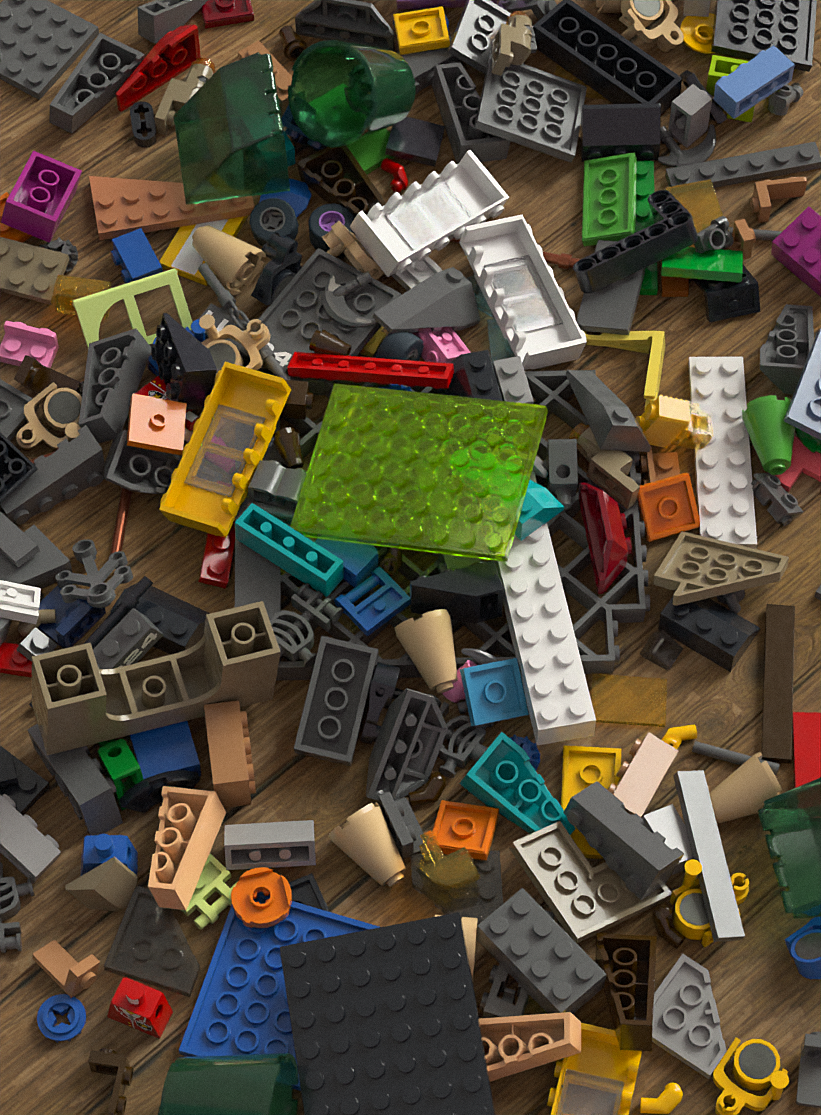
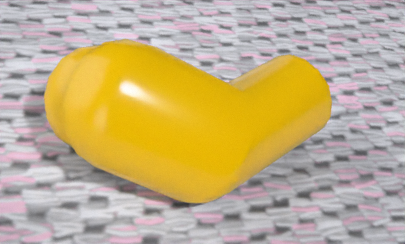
[661,724,697,749]

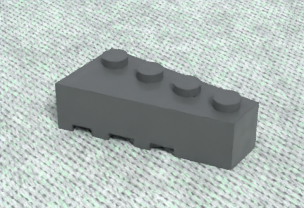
[49,33,145,133]
[79,328,151,444]
[0,425,105,525]
[27,724,123,836]
[563,781,684,900]

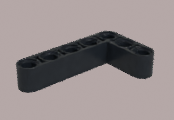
[573,190,698,293]

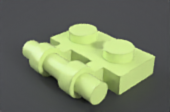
[181,853,238,930]

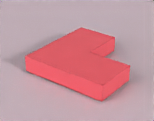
[767,436,821,492]

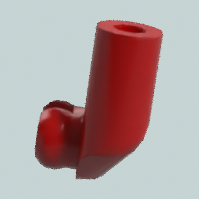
[381,158,408,193]

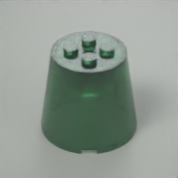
[288,40,416,147]
[158,1053,299,1115]

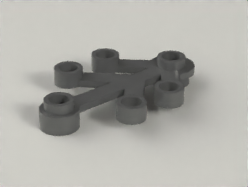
[55,539,133,608]

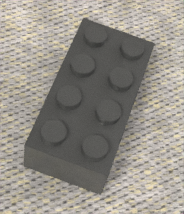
[294,636,378,766]
[476,888,606,1014]

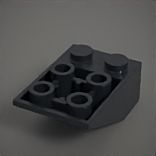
[151,313,217,410]
[0,433,38,503]
[410,560,504,624]

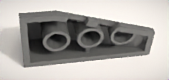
[760,304,814,394]
[565,370,651,452]

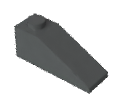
[137,0,208,43]

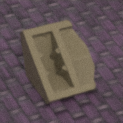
[65,856,138,912]

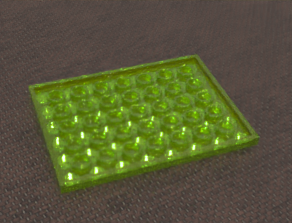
[290,383,548,562]

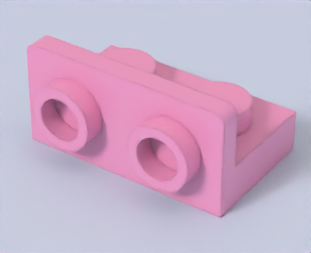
[0,321,59,368]
[412,327,471,363]

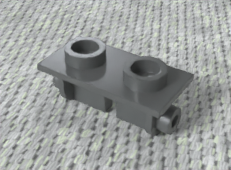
[751,473,804,526]

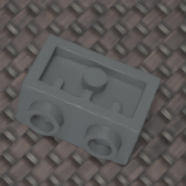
[379,791,428,860]

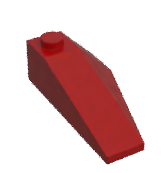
[116,24,201,112]

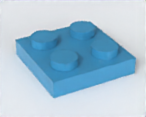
[460,658,529,726]

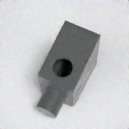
[546,439,578,510]

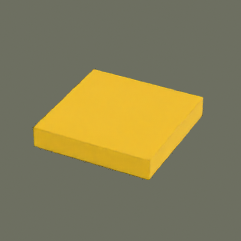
[393,6,450,55]

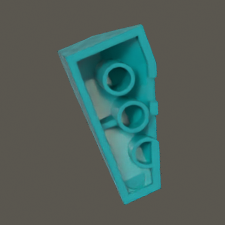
[449,448,564,541]
[459,732,576,835]

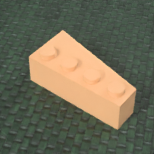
[148,786,226,910]
[479,1012,581,1082]

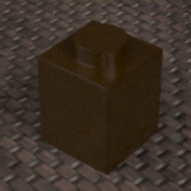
[280,380,313,420]

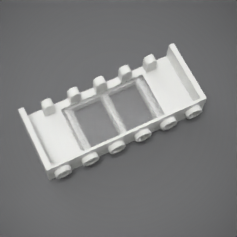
[350,150,509,277]
[459,215,587,370]

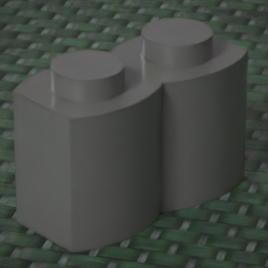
[248,460,313,512]

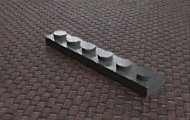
[665,142,821,195]

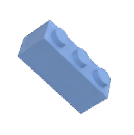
[713,45,795,119]

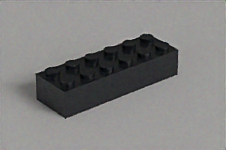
[533,0,682,114]

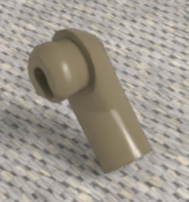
[18,609,56,638]

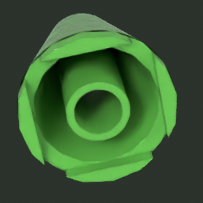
[741,395,795,475]

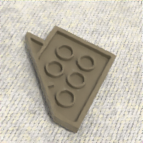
[653,531,789,606]

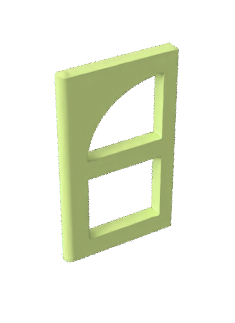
[73,268,192,348]

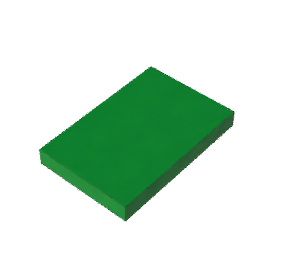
[661,247,743,282]

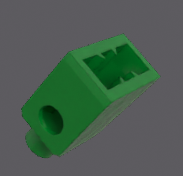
[97,739,144,811]

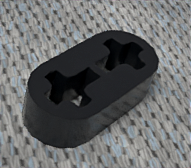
[130,101,157,148]

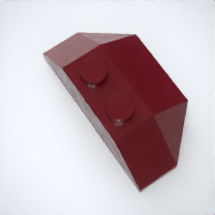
[578,482,632,594]

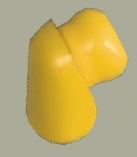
[640,1082,683,1114]

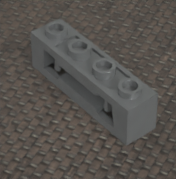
[479,909,555,1018]

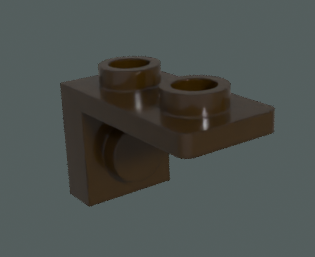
[14,355,81,393]

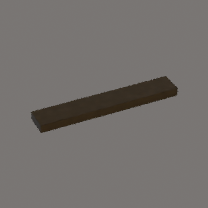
[761,604,795,764]

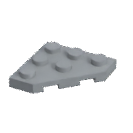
[652,954,727,1079]

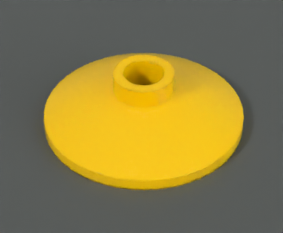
[680,13,715,54]

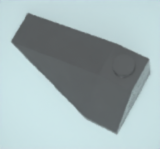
[372,267,480,334]
[104,430,223,495]

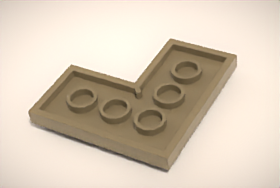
[0,237,69,305]
[509,821,672,943]

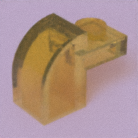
[671,402,714,450]
[419,830,481,889]

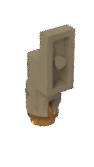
[492,11,537,76]
[155,58,215,135]
[569,422,640,509]

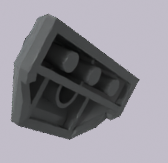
[295,0,394,52]
[366,688,448,801]

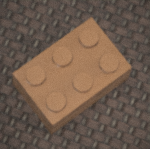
[204,701,256,808]

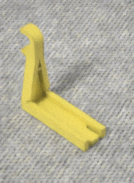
[584,331,665,409]

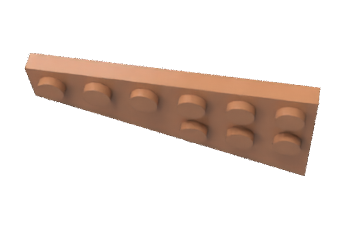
[89,176,254,240]

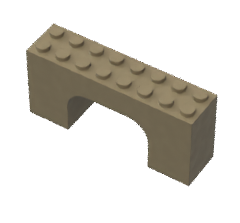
[32,601,280,755]

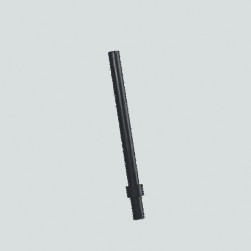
[29,576,153,708]

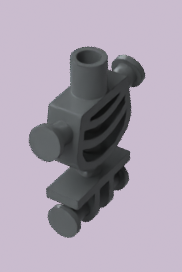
[270,583,344,668]
[428,694,494,778]
[0,862,35,953]

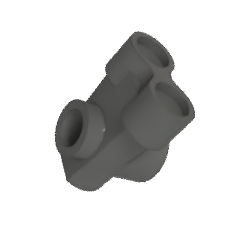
[767,83,804,116]
[694,216,734,253]

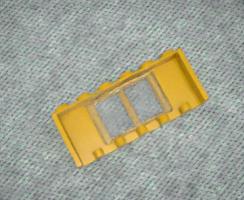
[159,362,291,538]
[547,1023,642,1115]

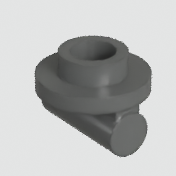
[717,590,745,613]

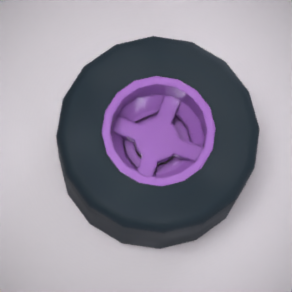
[308,203,356,253]

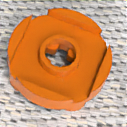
[231,867,292,928]

